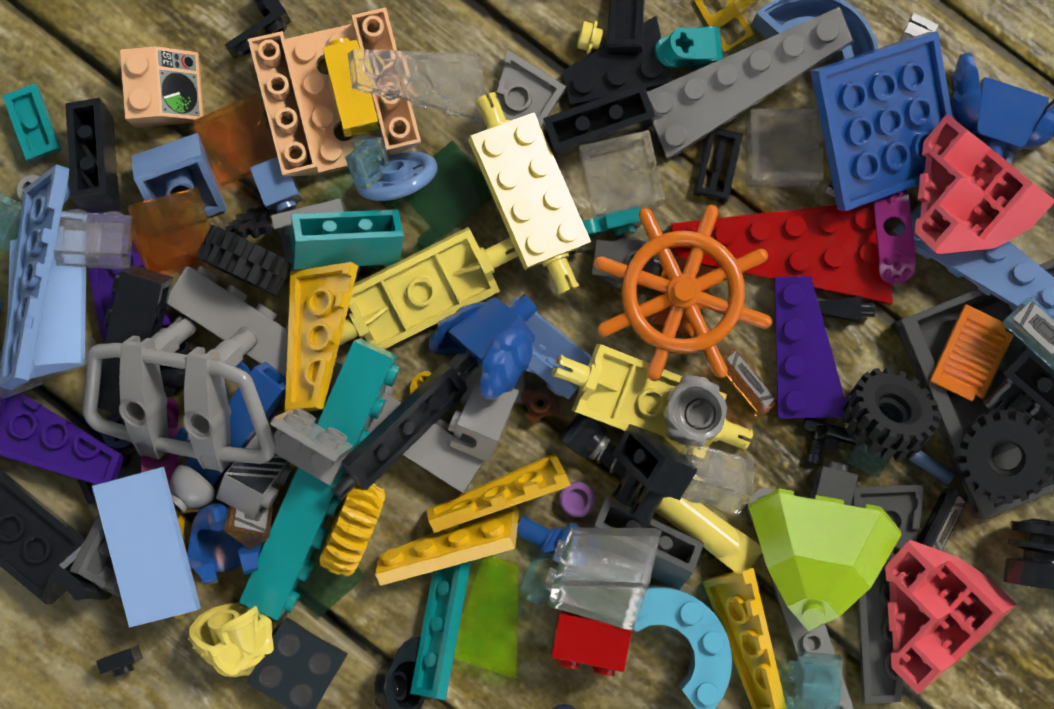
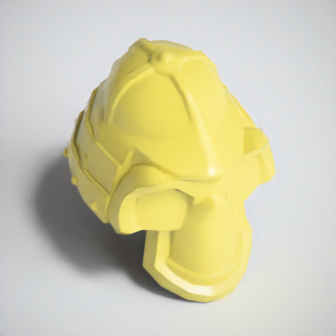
[188,603,274,677]

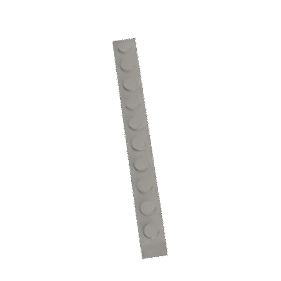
[168,266,485,493]

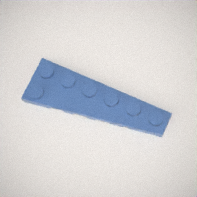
[0,164,71,390]
[892,203,1054,321]

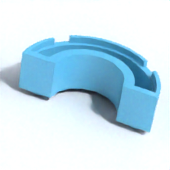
[613,585,732,709]

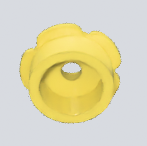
[576,20,603,54]

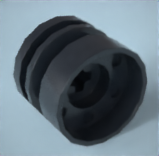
[1003,518,1054,590]

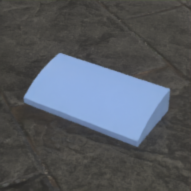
[8,232,87,379]

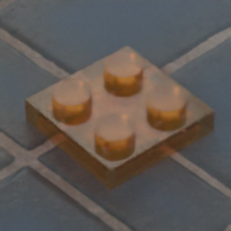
[192,93,278,187]
[128,187,211,272]

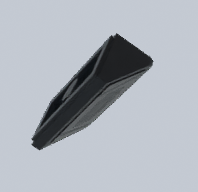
[916,487,967,551]

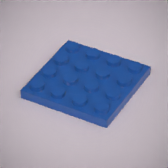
[811,32,953,211]

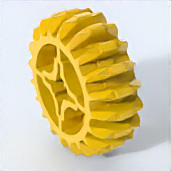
[319,483,385,577]

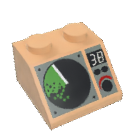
[120,46,204,128]

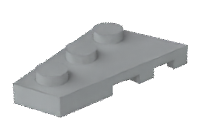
[497,50,566,128]

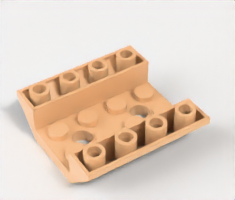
[248,7,421,176]

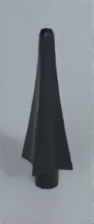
[818,296,875,323]

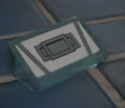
[1003,297,1054,371]

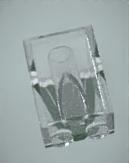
[544,528,662,631]

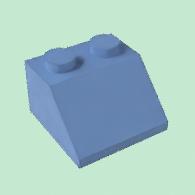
[131,133,227,233]

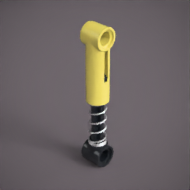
[558,413,762,572]

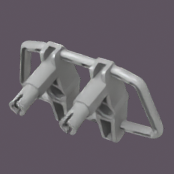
[83,316,276,473]

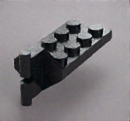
[0,469,112,604]

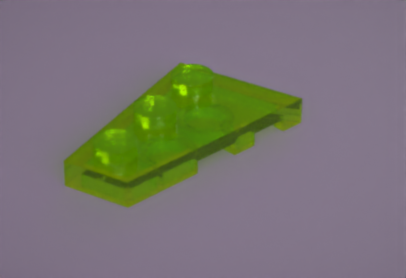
[454,555,518,679]

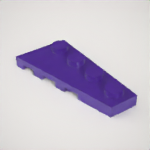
[774,276,845,418]
[0,388,125,485]

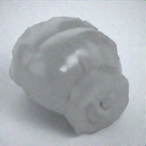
[663,375,727,447]

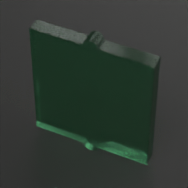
[296,532,366,618]

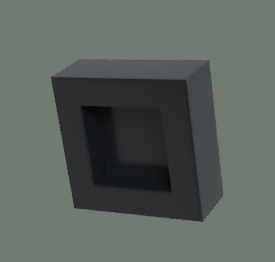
[96,645,143,677]

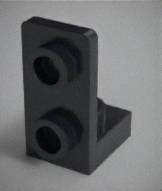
[224,0,292,59]

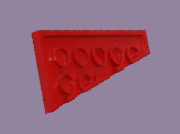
[670,202,893,305]

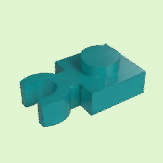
[582,208,642,237]

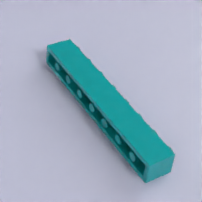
[239,338,401,621]

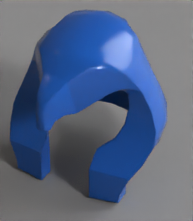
[187,503,262,585]

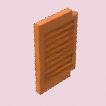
[929,304,1013,402]

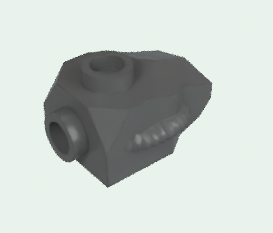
[591,236,661,290]

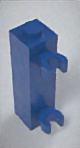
[173,361,286,487]

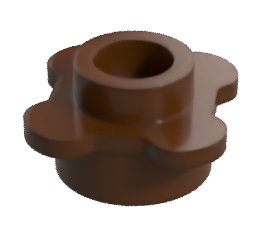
[521,383,560,423]

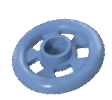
[356,152,438,201]

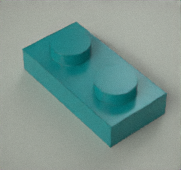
[2,83,62,163]

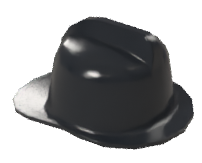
[374,636,425,709]

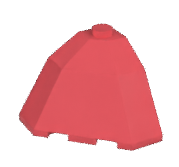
[915,114,1054,254]
[885,540,1017,695]

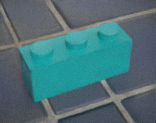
[289,209,404,270]

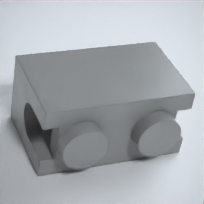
[448,375,519,462]

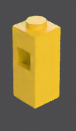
[322,38,379,137]

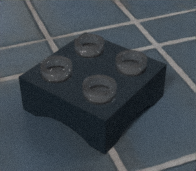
[246,617,348,709]

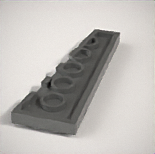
[851,484,924,704]

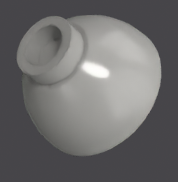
[170,465,216,514]

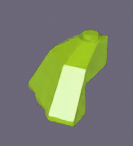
[749,488,901,631]

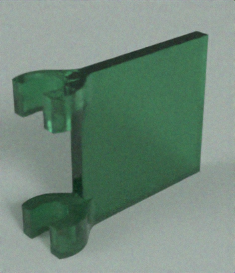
[381,140,493,250]

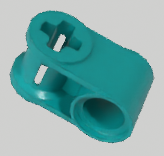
[654,26,723,69]

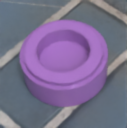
[560,482,595,517]

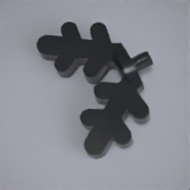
[225,205,274,238]

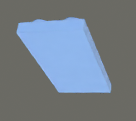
[92,467,201,628]

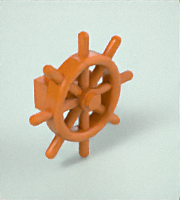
[594,205,772,381]

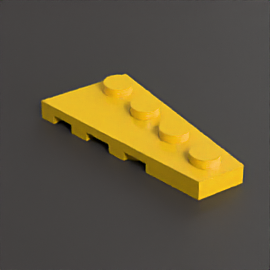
[285,262,358,412]
[426,453,571,533]
[375,505,520,586]
[702,568,787,709]

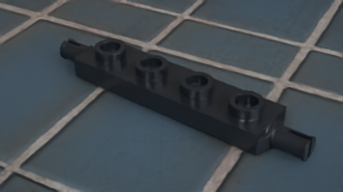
[331,355,479,500]

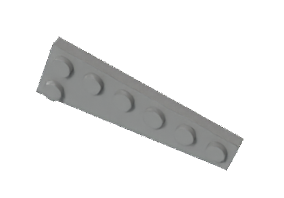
[647,7,854,159]

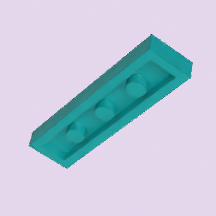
[410,561,471,700]

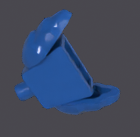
[950,52,1054,157]
[429,295,538,399]

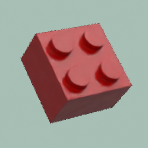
[551,608,633,676]

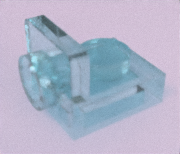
[345,137,392,189]

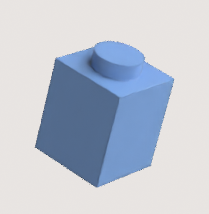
[250,157,303,214]

